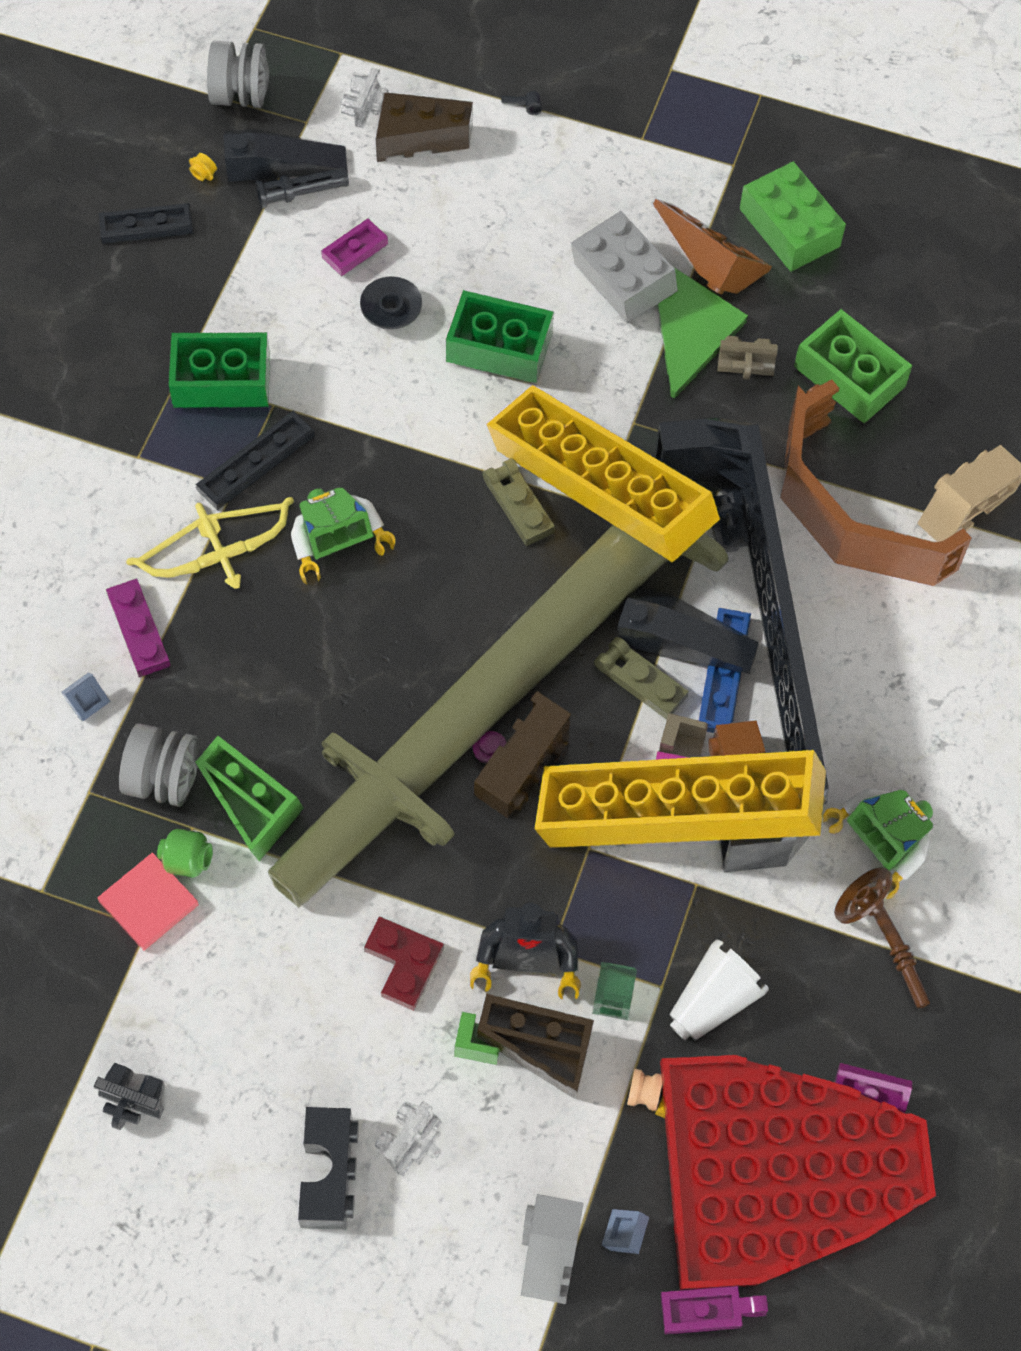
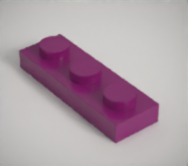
[106,578,171,677]

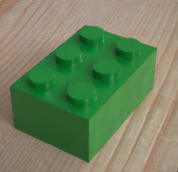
[446,290,554,384]
[169,332,270,408]

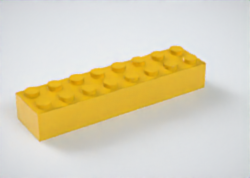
[486,385,720,562]
[534,750,826,848]

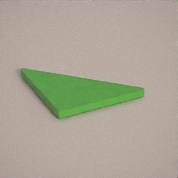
[657,267,748,399]

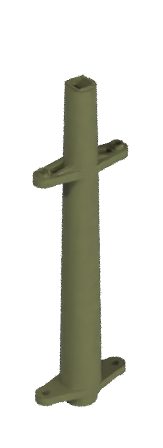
[268,525,729,908]

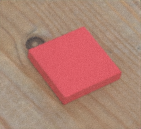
[97,853,199,951]

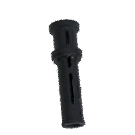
[255,167,349,208]

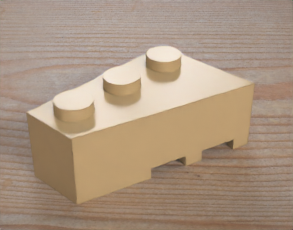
[917,445,1021,542]

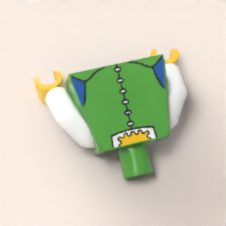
[291,488,395,584]
[823,788,933,899]

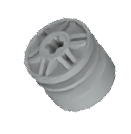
[207,40,269,108]
[119,723,199,807]

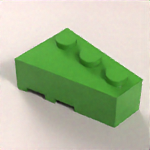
[195,736,304,862]

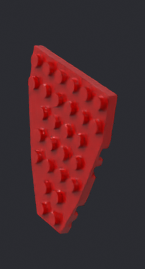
[660,1055,936,1290]

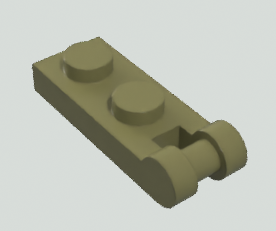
[482,458,555,546]
[594,637,689,720]

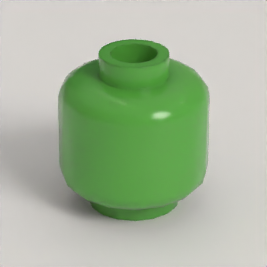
[157,829,213,878]

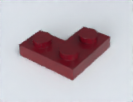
[364,916,444,1011]

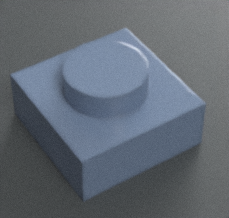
[61,672,111,721]
[602,1209,649,1254]

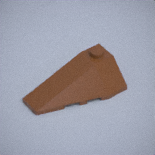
[653,199,772,294]

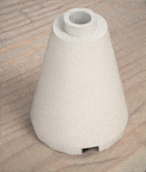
[669,939,769,1040]

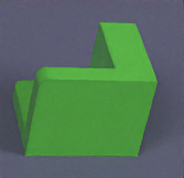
[454,1012,499,1065]

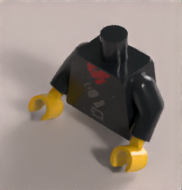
[470,902,581,1000]

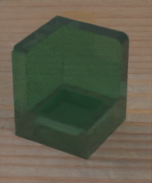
[592,962,637,1021]

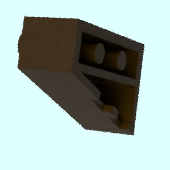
[375,92,473,162]
[474,691,571,818]
[477,994,594,1099]

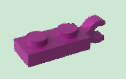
[661,1286,768,1334]

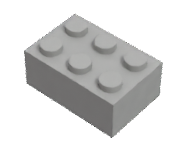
[571,211,678,324]

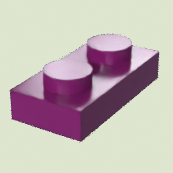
[321,218,388,277]
[835,1063,912,1113]

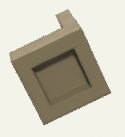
[659,713,708,758]

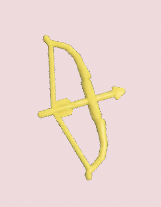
[126,497,294,589]

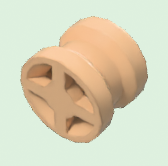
[627,1069,662,1111]

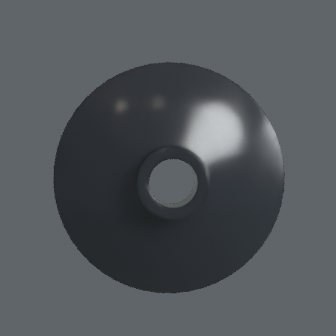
[360,276,422,330]

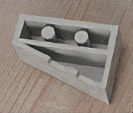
[521,1194,584,1304]

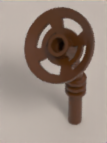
[834,867,930,1009]

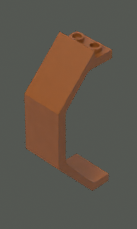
[780,379,972,586]

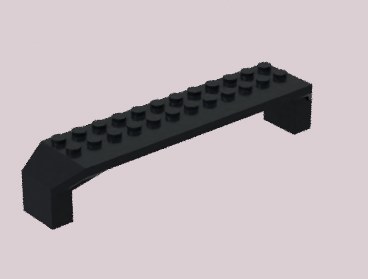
[654,418,829,873]

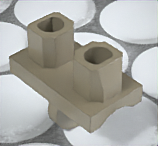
[717,336,778,380]

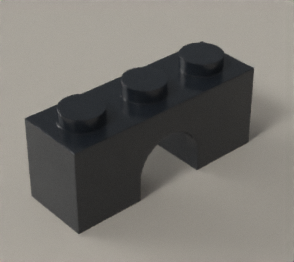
[298,1107,359,1230]

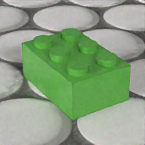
[740,161,846,272]
[794,309,912,424]

